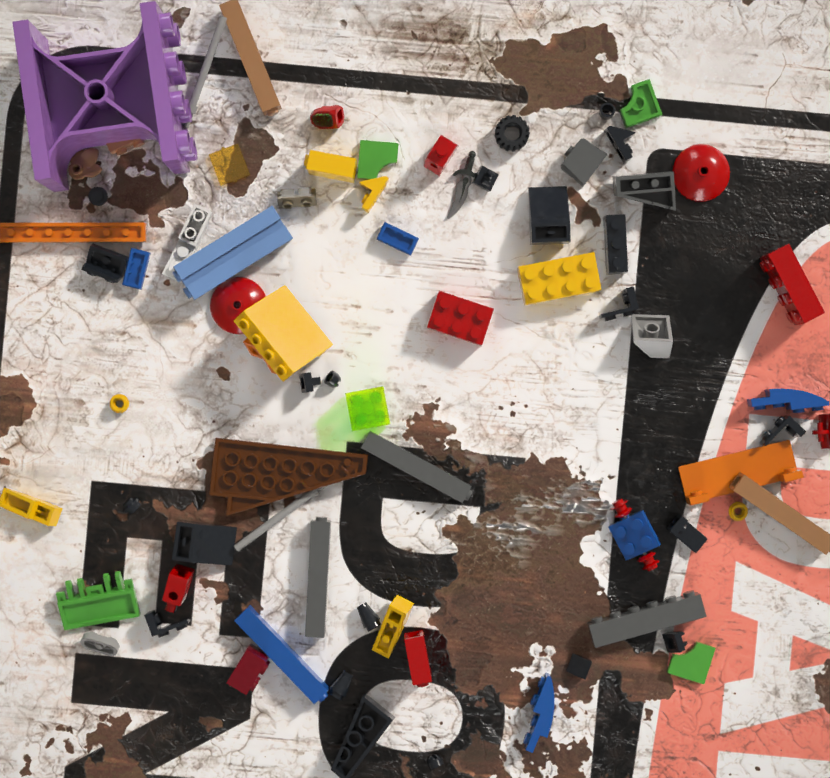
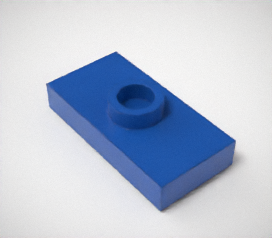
[376,222,419,256]
[122,248,151,290]

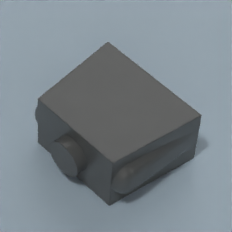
[561,138,607,187]

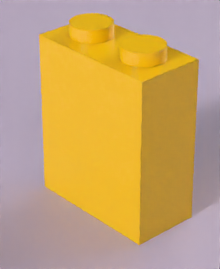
[304,150,358,183]

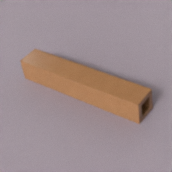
[219,0,282,116]
[729,472,830,555]

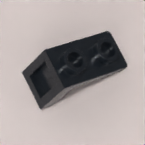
[599,286,639,321]
[759,415,806,446]
[666,514,707,553]
[144,610,191,638]

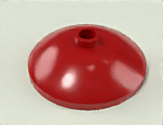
[672,144,730,202]
[210,277,266,334]

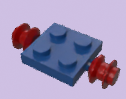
[608,498,661,571]

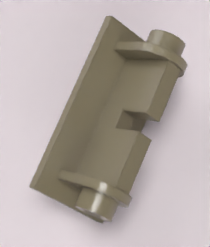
[277,187,317,209]

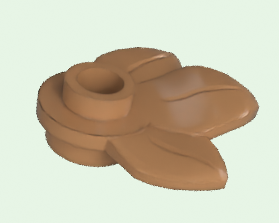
[68,148,102,180]

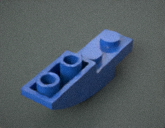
[747,389,829,413]
[523,672,554,753]

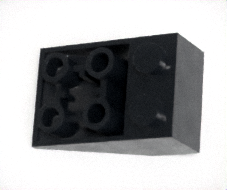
[528,186,571,245]
[172,520,237,565]

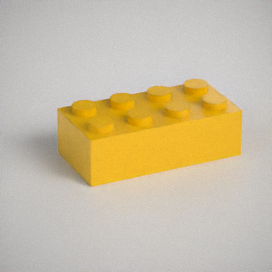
[517,252,602,306]

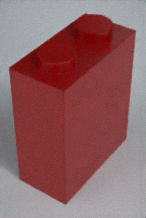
[404,630,432,687]

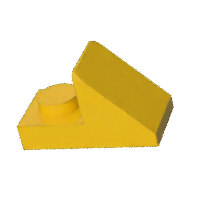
[359,176,389,213]

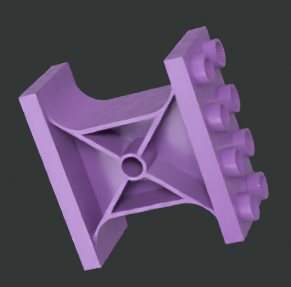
[12,1,197,192]

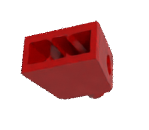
[424,135,459,177]
[162,564,195,613]

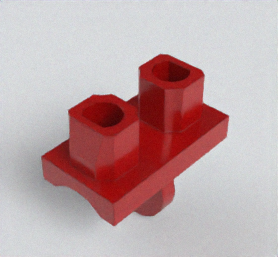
[812,414,830,449]

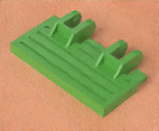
[56,571,141,630]

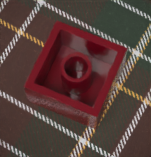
[227,643,270,695]

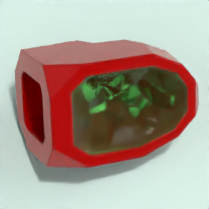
[310,105,344,129]

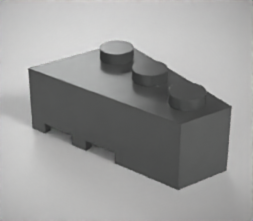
[612,171,676,211]

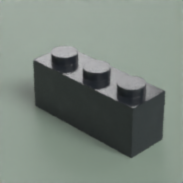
[603,214,628,275]

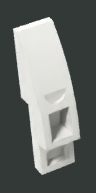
[162,204,212,283]

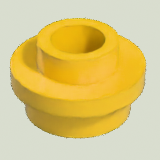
[110,394,129,413]
[728,502,748,521]

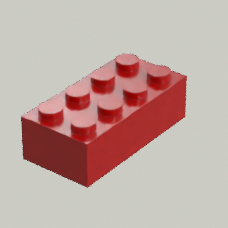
[760,244,825,325]

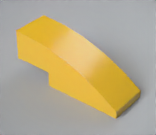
[0,488,63,526]

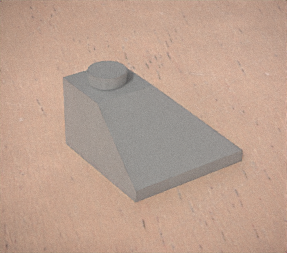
[631,314,673,358]

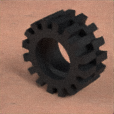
[495,115,530,152]

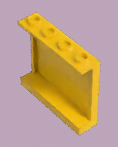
[234,285,333,382]

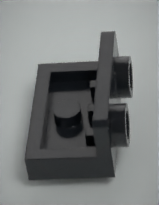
[81,243,128,283]

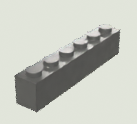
[587,590,707,648]

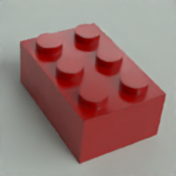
[427,291,494,346]

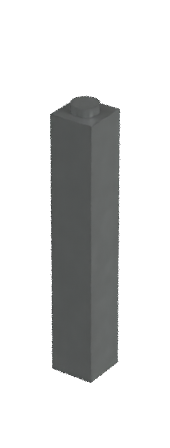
[361,431,473,503]
[305,517,331,638]

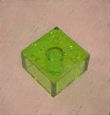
[345,386,391,431]

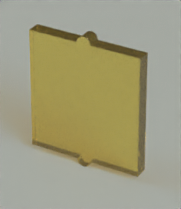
[209,143,250,186]

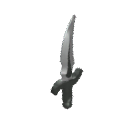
[447,151,477,219]

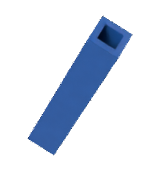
[234,605,329,704]

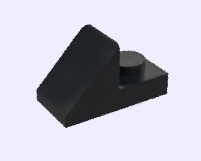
[604,126,636,164]

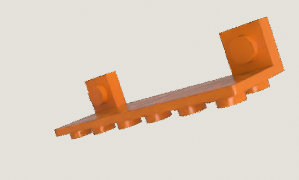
[678,440,804,505]

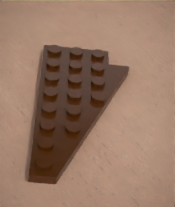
[209,438,368,515]

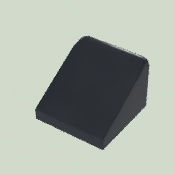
[566,653,592,680]

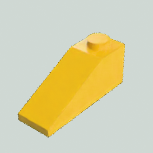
[372,595,414,659]

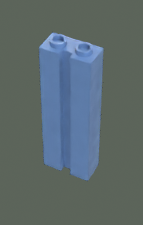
[172,205,293,300]

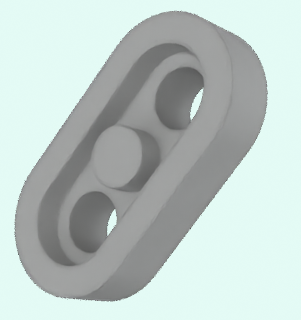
[80,632,120,656]

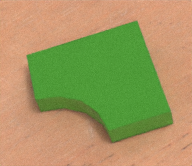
[619,79,662,129]
[357,140,399,180]
[667,641,716,684]

